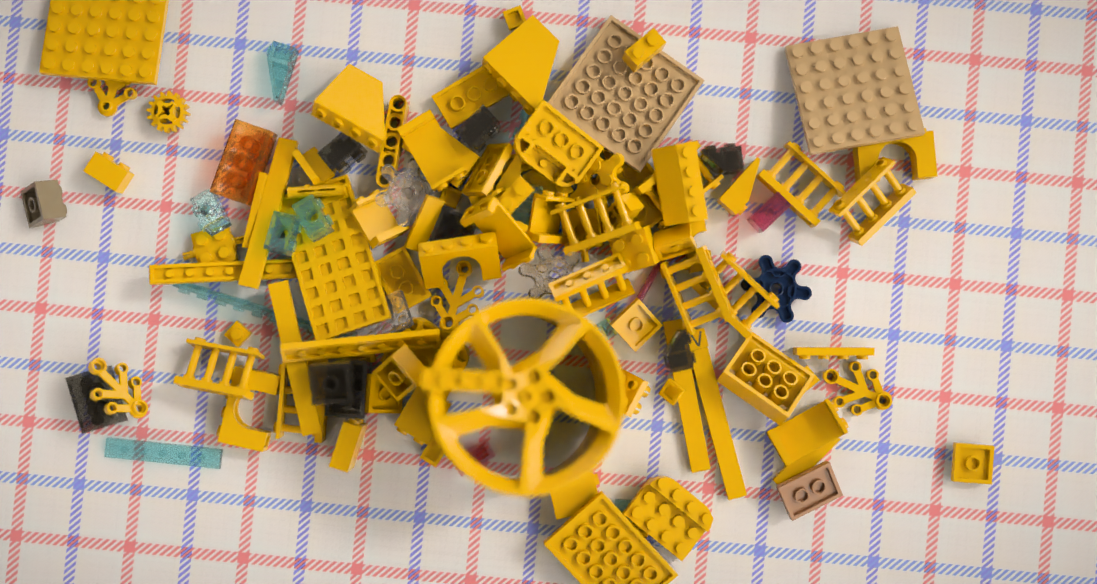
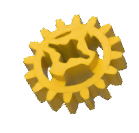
[146,91,191,134]

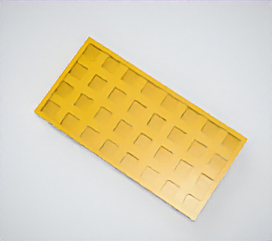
[279,174,392,340]

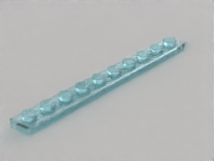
[173,283,356,339]

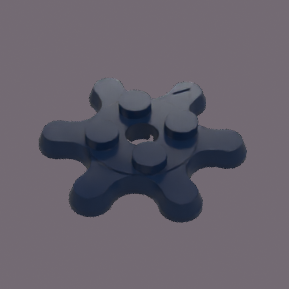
[741,255,812,323]

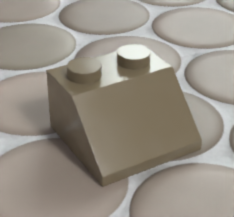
[20,180,67,228]

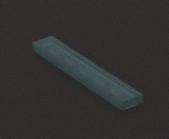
[104,437,223,469]

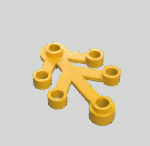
[87,79,137,117]
[430,260,484,333]
[88,358,148,418]
[822,361,892,416]

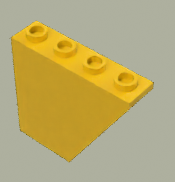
[482,15,559,115]
[311,64,385,153]

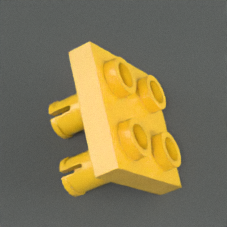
[621,368,651,417]

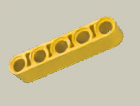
[376,95,409,189]

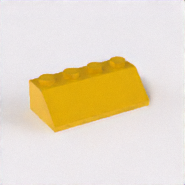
[651,141,708,226]

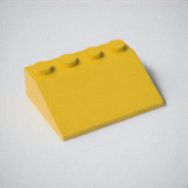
[717,332,816,426]

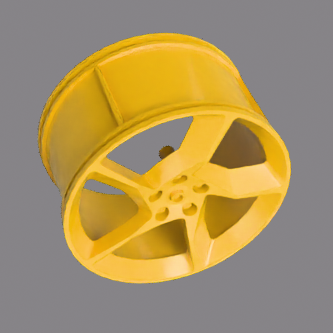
[425,298,625,496]

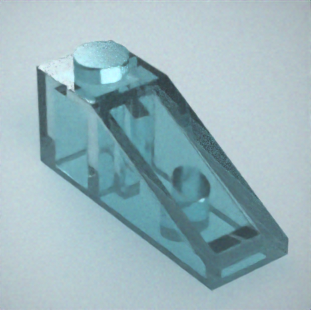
[267,41,299,106]

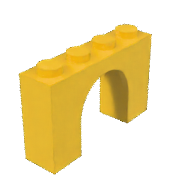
[852,128,938,183]
[418,232,502,289]
[216,365,281,452]

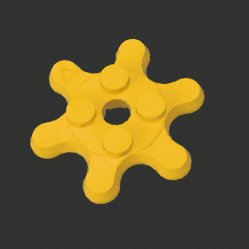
[570,153,630,210]

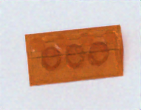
[209,119,278,206]

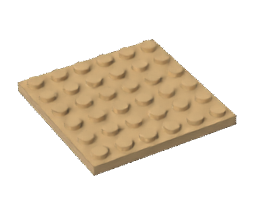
[548,15,705,173]
[785,26,925,156]

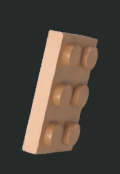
[776,460,843,521]

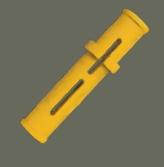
[287,183,347,200]

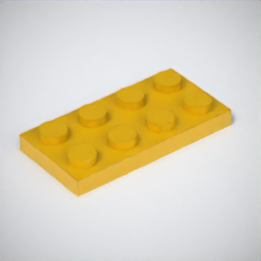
[432,66,510,130]

